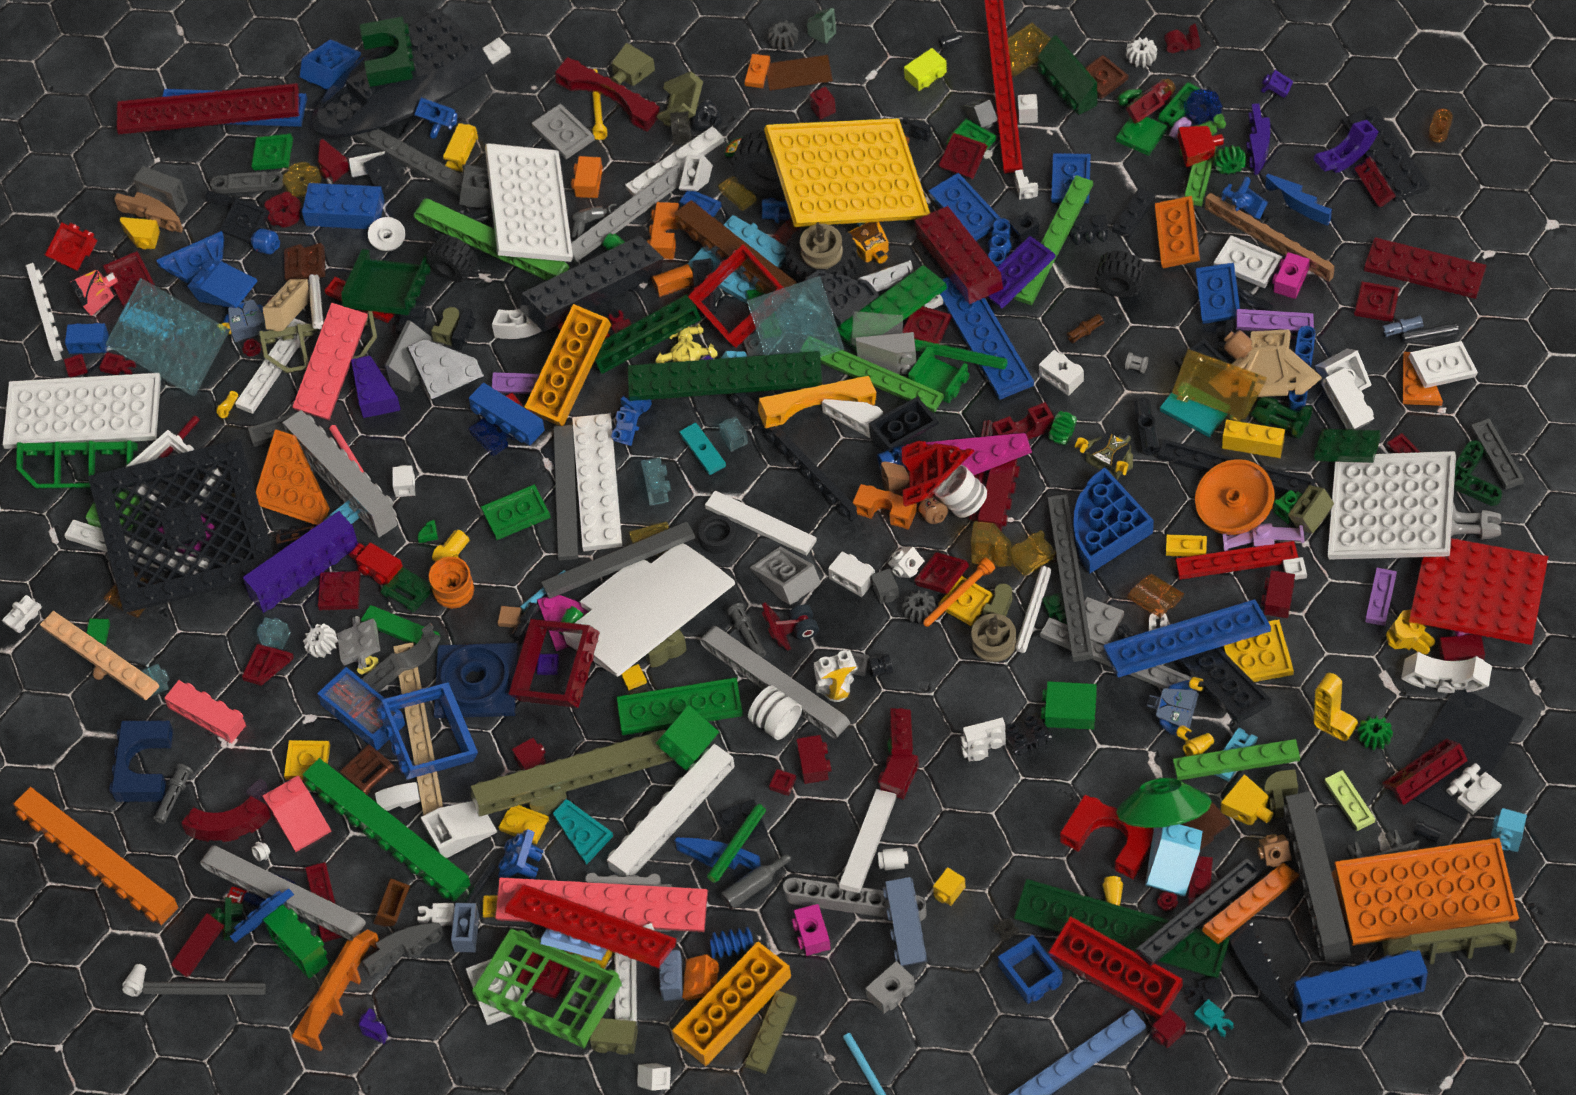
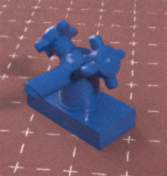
[414,98,457,139]
[1221,177,1268,219]

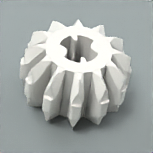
[1126,37,1157,68]
[303,624,338,658]

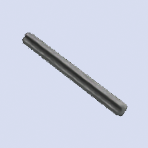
[142,982,266,995]

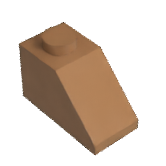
[881,461,910,495]

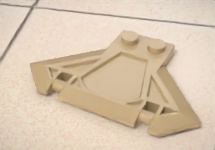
[1208,329,1322,399]

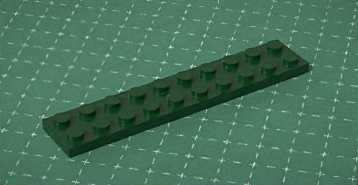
[628,351,822,401]
[1014,879,1230,979]

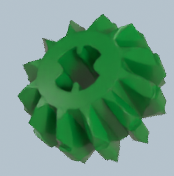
[1214,145,1246,175]
[1049,411,1077,445]
[1357,714,1393,751]

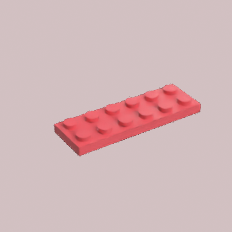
[292,303,368,421]

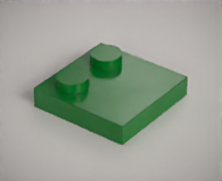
[1116,117,1167,156]
[252,134,293,171]

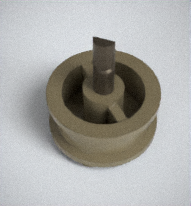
[800,222,843,269]
[971,614,1016,662]

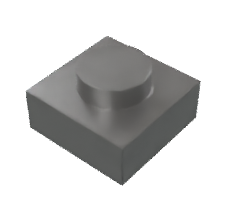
[851,652,869,676]

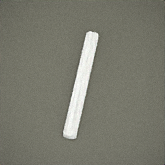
[308,274,323,330]
[1015,566,1051,653]

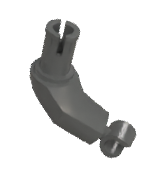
[571,204,616,239]

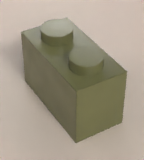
[1288,485,1334,534]
[590,1018,638,1055]

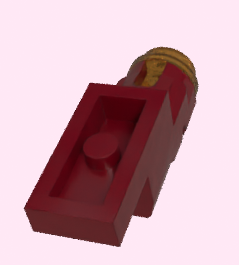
[1126,79,1175,124]

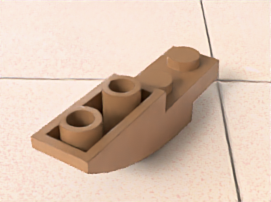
[115,192,183,233]

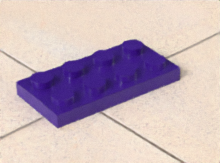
[986,236,1056,309]

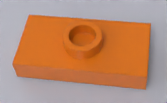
[745,54,770,88]

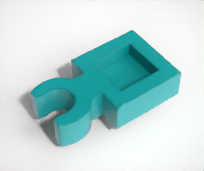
[1194,999,1234,1037]

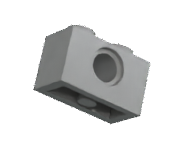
[866,961,915,1014]

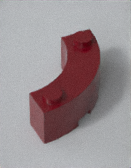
[181,796,271,842]

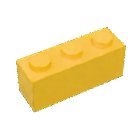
[1222,420,1285,458]

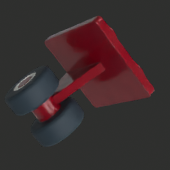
[762,602,819,651]

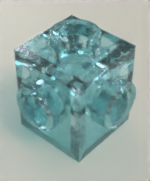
[257,617,290,650]

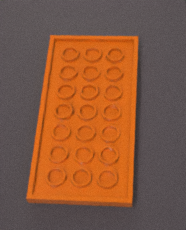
[1334,838,1519,945]

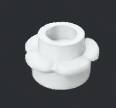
[251,842,270,861]

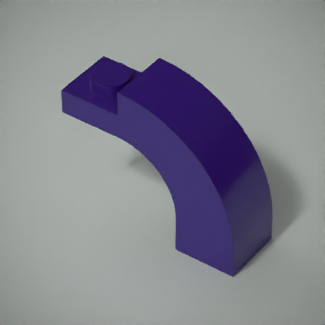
[1313,120,1378,173]

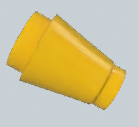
[1183,733,1214,756]
[1102,876,1123,906]

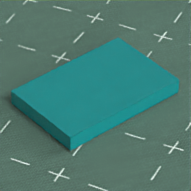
[1160,381,1231,438]

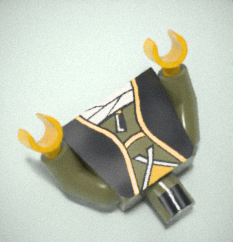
[1074,432,1133,480]

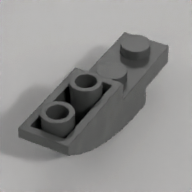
[363,923,444,976]

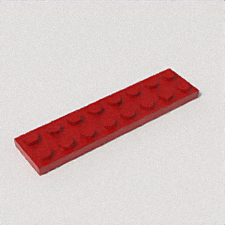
[505,884,677,968]

